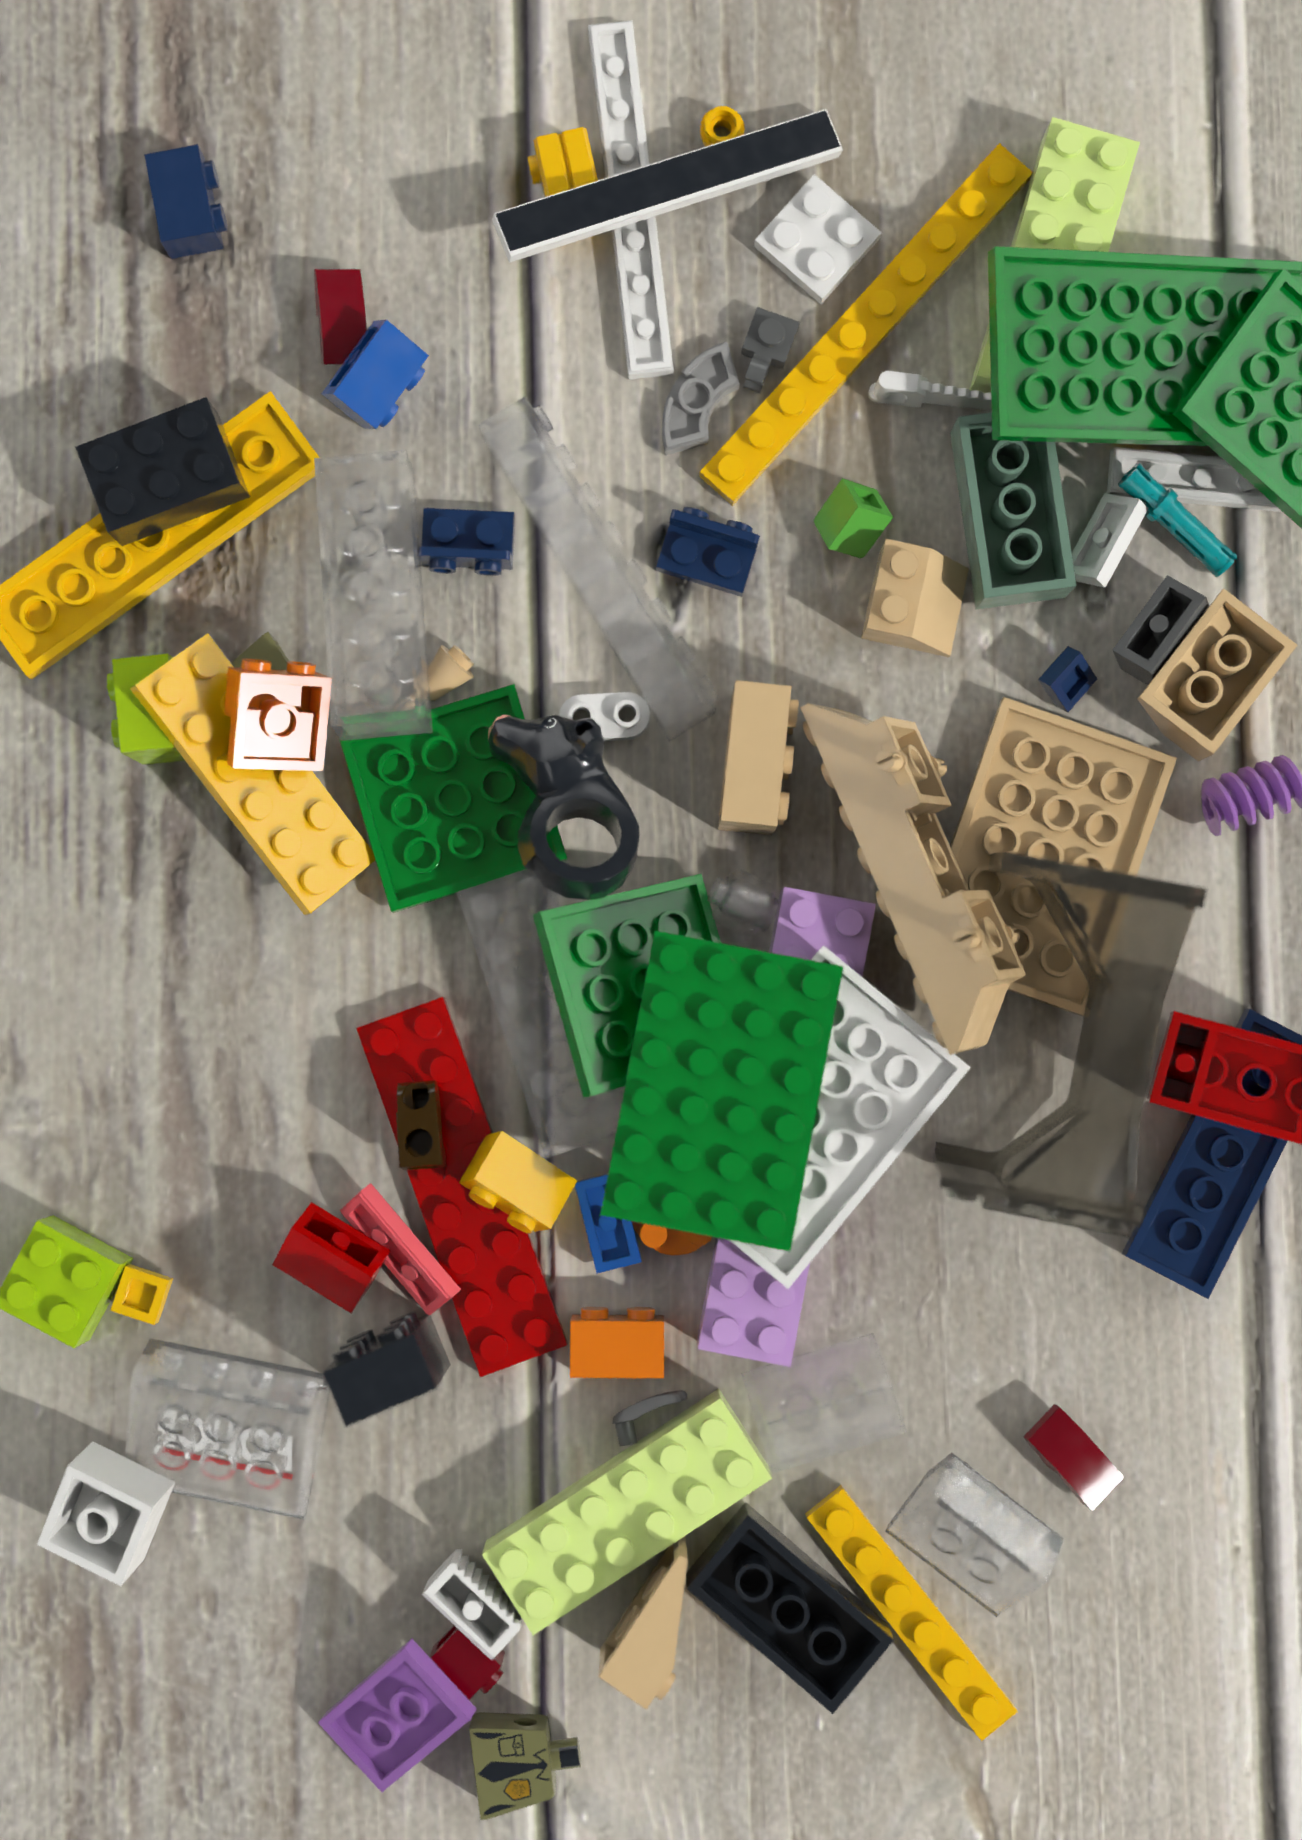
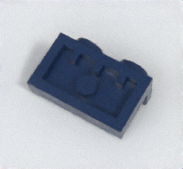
[656,507,760,597]
[418,508,515,576]

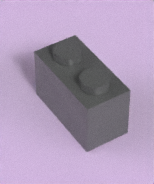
[1113,575,1209,685]

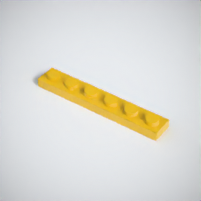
[805,1485,1018,1741]

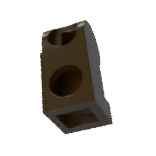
[396,1080,447,1171]

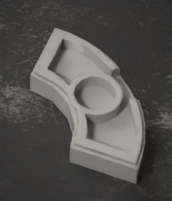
[662,341,740,456]

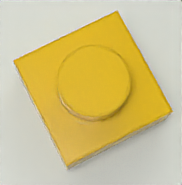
[110,1264,173,1325]

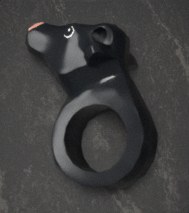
[488,715,640,900]

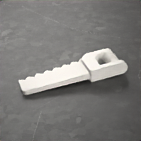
[868,371,992,411]

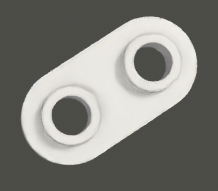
[559,692,650,741]

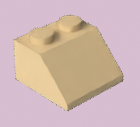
[861,539,969,657]

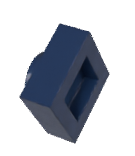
[1038,646,1098,712]

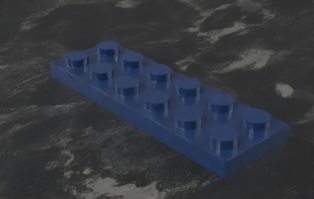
[1121,1009,1302,1299]

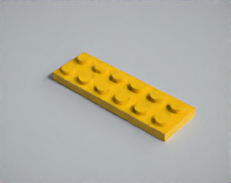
[130,633,375,915]

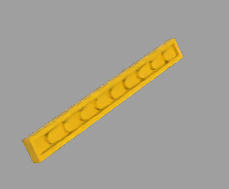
[699,143,1033,506]

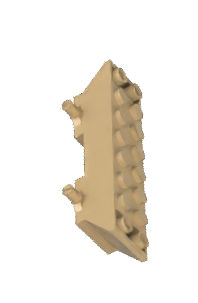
[800,703,1026,1055]

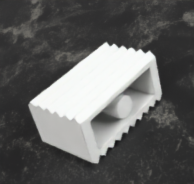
[422,1549,522,1660]

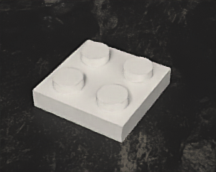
[754,174,882,305]

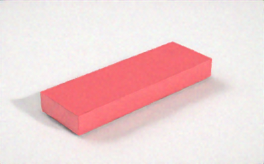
[340,1183,461,1316]

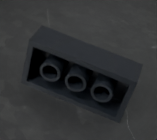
[686,1502,894,1714]

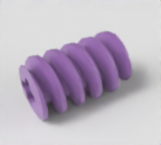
[1201,755,1302,836]

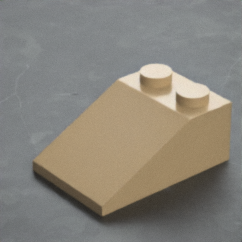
[598,1536,688,1710]

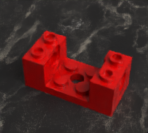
[1147,1011,1302,1145]

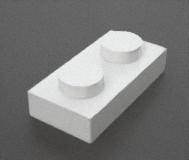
[1072,493,1148,588]

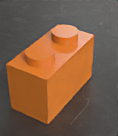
[570,1307,664,1378]

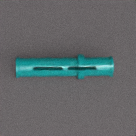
[1118,463,1237,577]

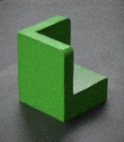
[814,478,893,558]

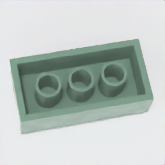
[950,412,1076,610]

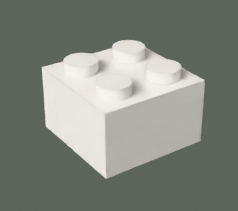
[37,1441,175,1586]

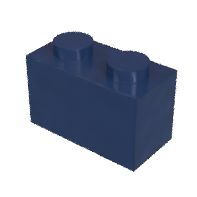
[144,144,228,259]

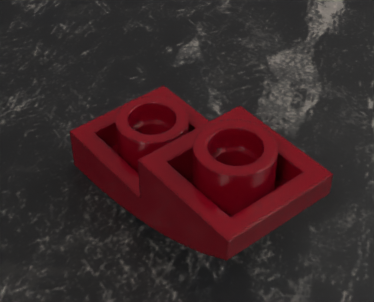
[314,269,367,365]
[1023,1404,1123,1511]

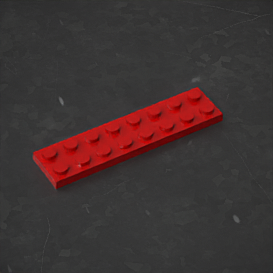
[356,997,568,1377]

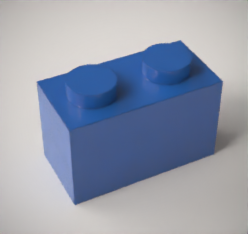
[321,319,429,429]

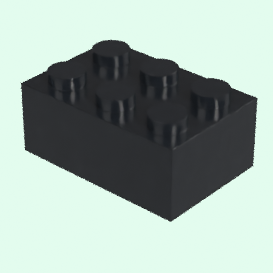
[75,397,250,546]
[323,1311,451,1427]

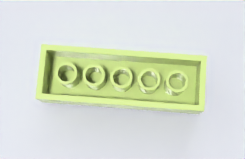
[969,117,1140,393]
[482,1388,772,1635]

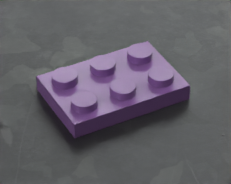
[318,1639,477,1792]

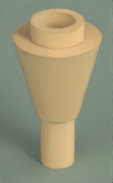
[400,645,474,716]

